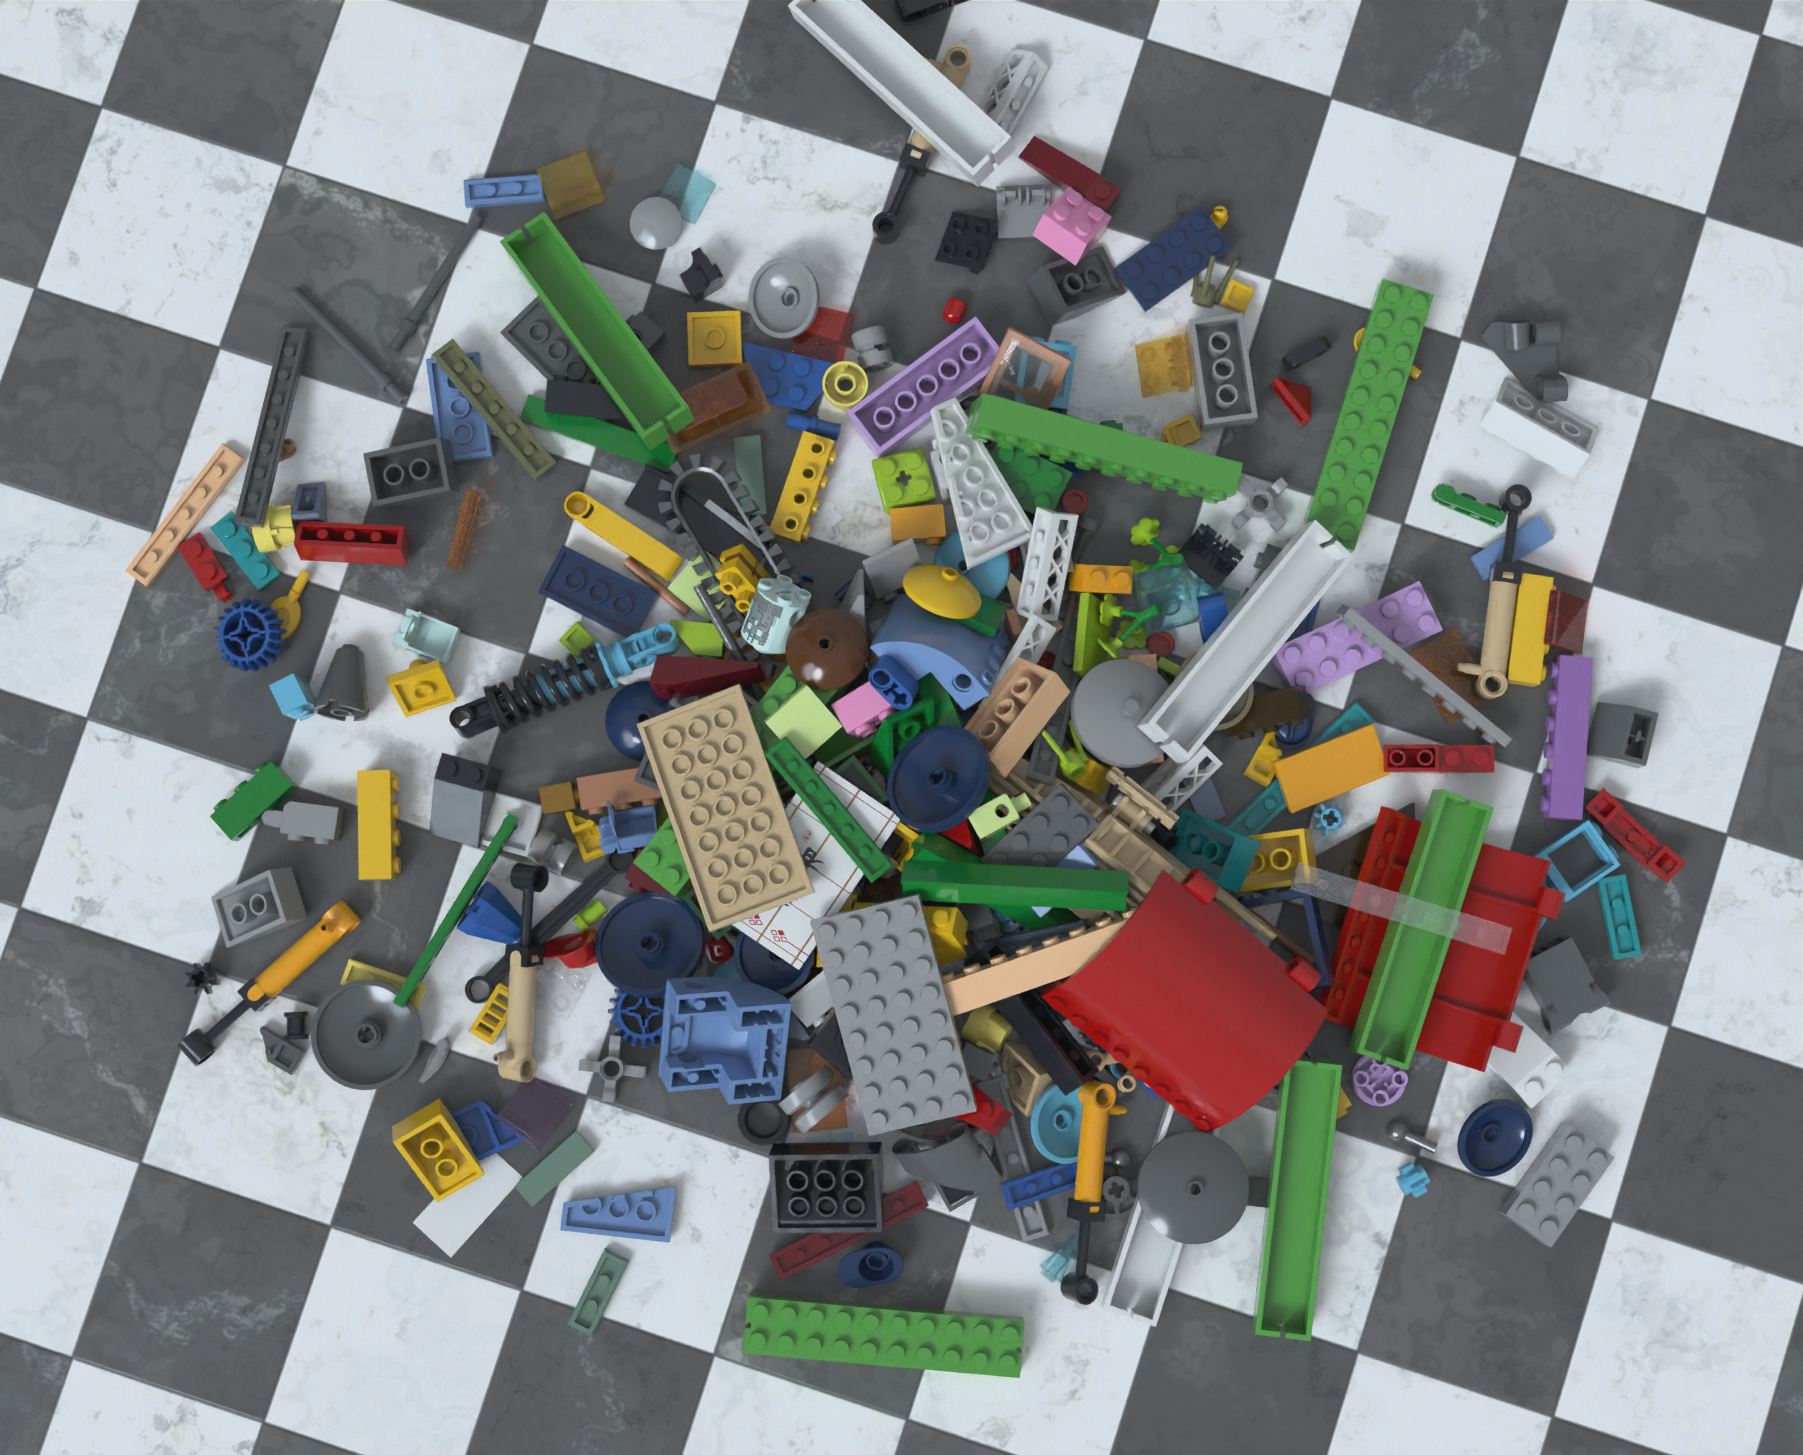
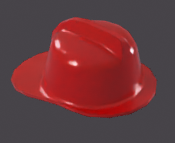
[543,929,597,969]

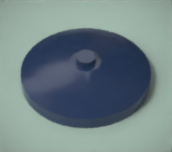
[887,725,991,833]
[595,892,705,998]

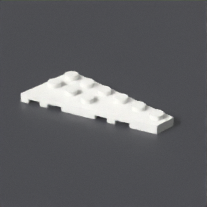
[930,397,1033,569]

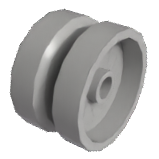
[778,1065,849,1134]

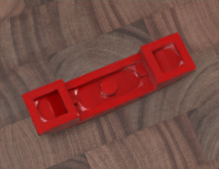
[1584,788,1686,883]

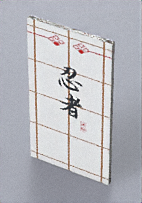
[732,762,900,970]

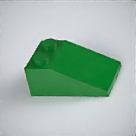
[871,697,934,780]

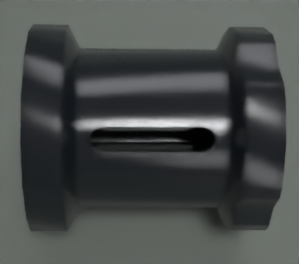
[284,1011,309,1040]

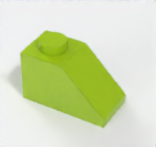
[670,620,725,660]

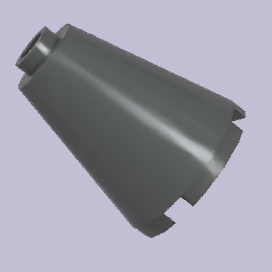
[314,644,369,721]

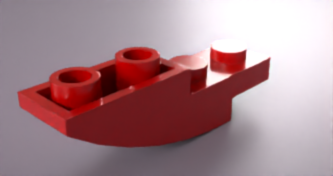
[1383,744,1494,774]

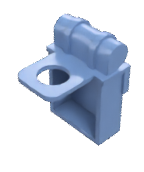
[598,800,659,854]

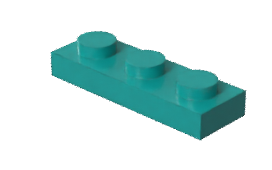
[210,511,282,591]
[1596,874,1642,960]

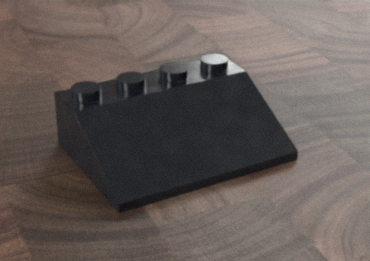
[768,1142,883,1233]

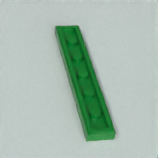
[520,394,679,474]
[764,736,893,883]

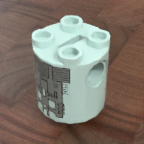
[741,575,812,654]

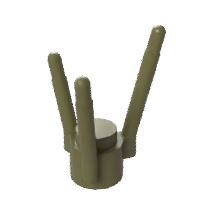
[1190,255,1239,308]

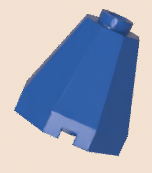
[457,880,521,944]

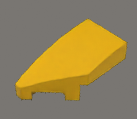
[1160,413,1204,447]
[1243,732,1283,787]
[565,811,607,863]

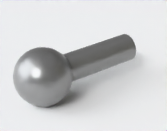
[1386,1120,1438,1154]
[1104,1148,1131,1170]

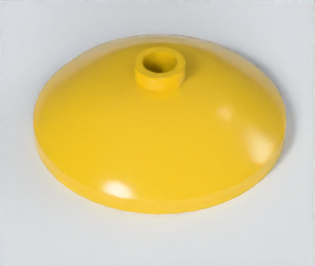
[903,564,982,619]

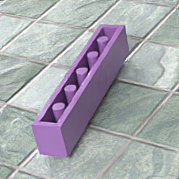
[1540,655,1593,821]

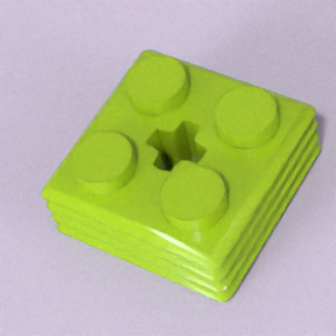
[872,447,936,513]

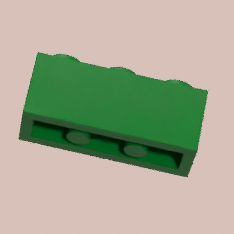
[210,761,298,842]

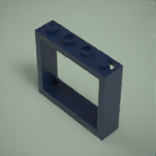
[1237,883,1335,990]

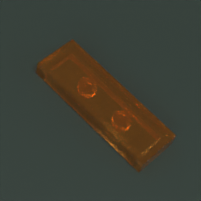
[446,488,481,572]

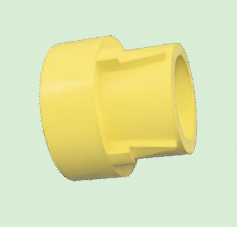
[822,361,869,412]
[252,504,298,553]
[960,1003,1013,1053]

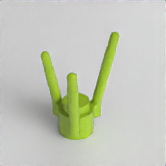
[1033,720,1089,780]

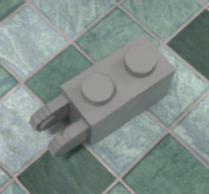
[261,801,344,845]

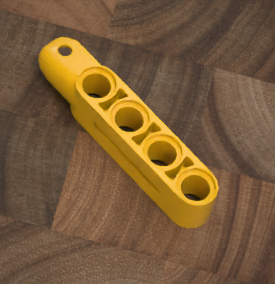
[564,491,684,582]

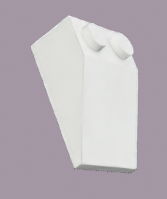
[1487,1012,1572,1109]

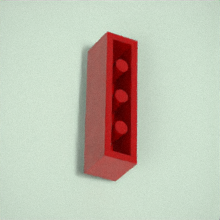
[294,521,411,566]

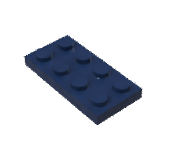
[1114,205,1233,313]
[538,545,659,638]

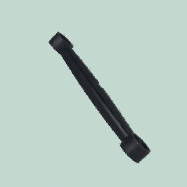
[465,848,635,1003]

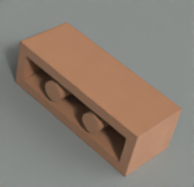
[576,768,663,815]

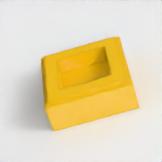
[1220,278,1256,315]

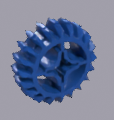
[214,599,287,672]
[608,988,665,1048]

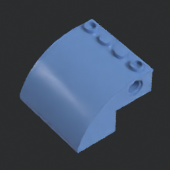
[870,593,1011,710]
[658,977,791,1105]

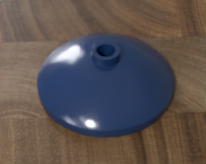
[605,681,675,761]
[734,931,814,995]
[1457,1099,1533,1177]

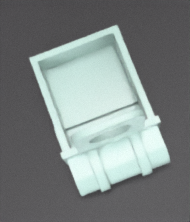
[393,608,461,664]

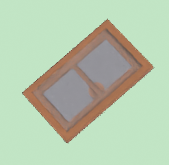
[968,327,1072,419]

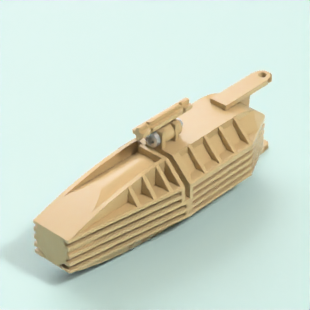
[988,753,1277,940]

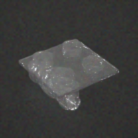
[535,957,593,1021]

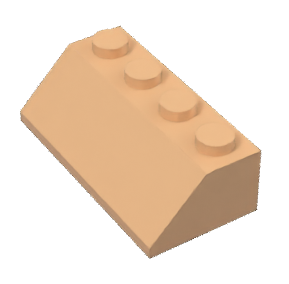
[964,657,1070,778]

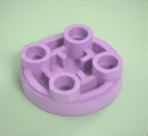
[1351,1055,1408,1106]

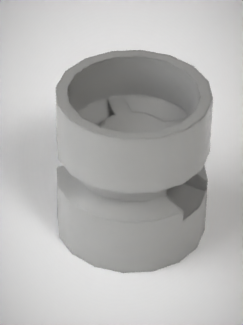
[851,326,894,373]
[527,827,578,876]

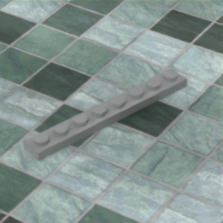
[1335,604,1512,748]

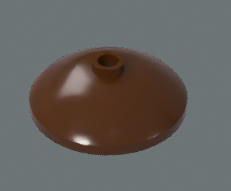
[785,609,869,691]

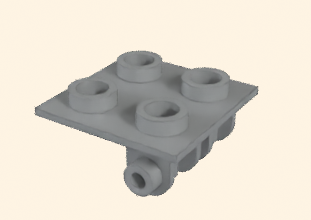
[996,184,1050,239]

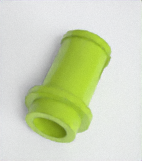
[573,898,608,932]

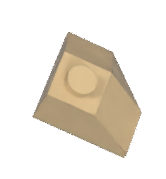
[999,1040,1055,1117]

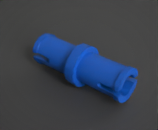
[785,411,841,440]

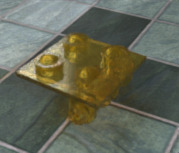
[536,151,605,220]
[1135,334,1193,397]

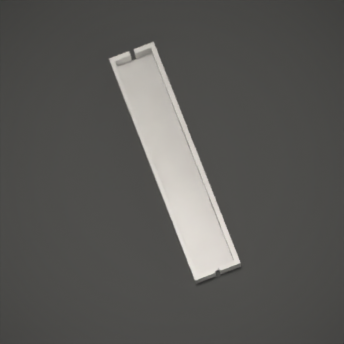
[788,0,1015,187]
[1137,520,1354,763]
[1101,1102,1221,1327]

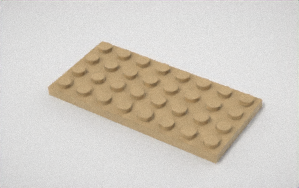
[637,684,815,932]

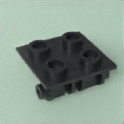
[935,211,999,275]
[1177,523,1244,590]

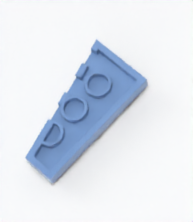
[560,1186,677,1243]

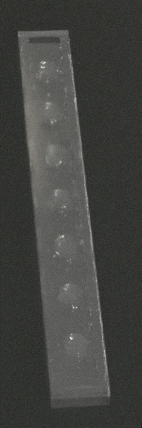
[1290,863,1512,955]

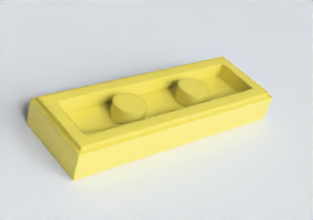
[340,959,427,1011]

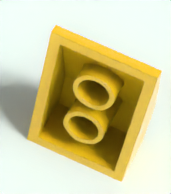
[1231,828,1319,893]
[392,1098,485,1203]

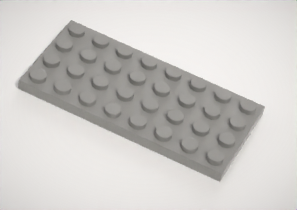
[810,893,978,1136]

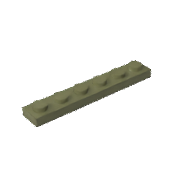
[431,338,557,481]

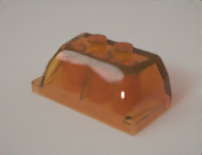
[667,361,772,455]

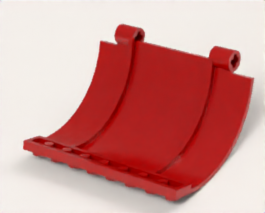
[1318,806,1566,1073]
[1041,868,1328,1133]

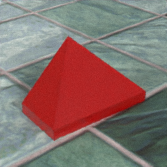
[1270,377,1311,427]

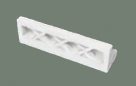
[979,48,1049,135]
[1016,507,1079,621]
[978,613,1057,709]
[1141,743,1223,833]

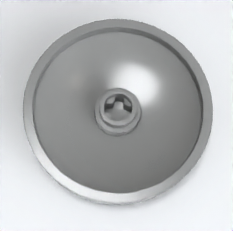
[1071,659,1169,768]

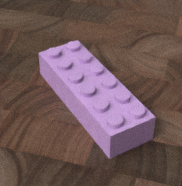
[847,316,999,458]
[1271,581,1443,693]

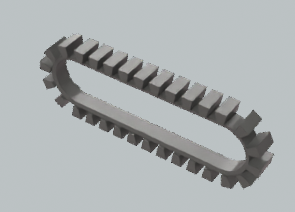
[658,454,828,677]

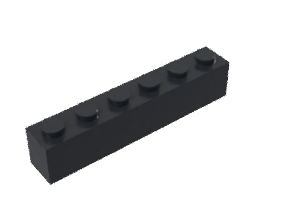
[963,938,1099,1096]

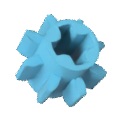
[1311,802,1346,836]
[1395,1162,1430,1198]

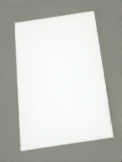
[413,1153,523,1258]

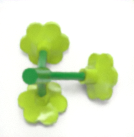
[1129,517,1189,592]
[1097,593,1163,659]

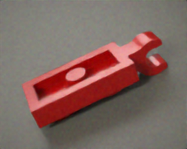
[177,532,233,603]

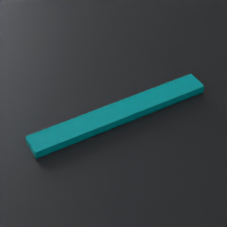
[1226,701,1376,836]

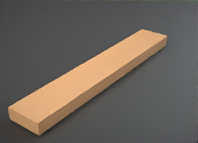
[125,443,246,588]

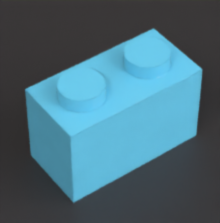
[269,673,316,721]

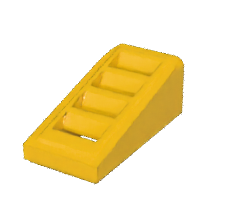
[469,982,509,1045]

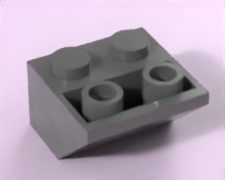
[1587,702,1659,768]

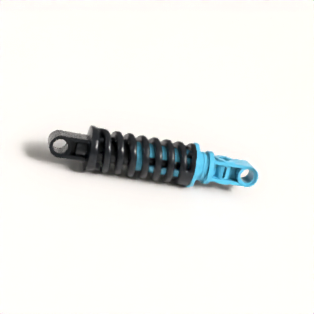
[449,623,681,738]

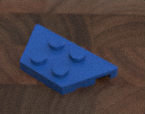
[742,342,835,413]
[450,1099,527,1161]

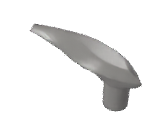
[418,1037,450,1083]

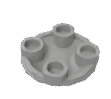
[630,197,682,250]

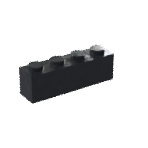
[544,375,628,421]

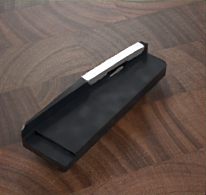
[624,464,771,563]

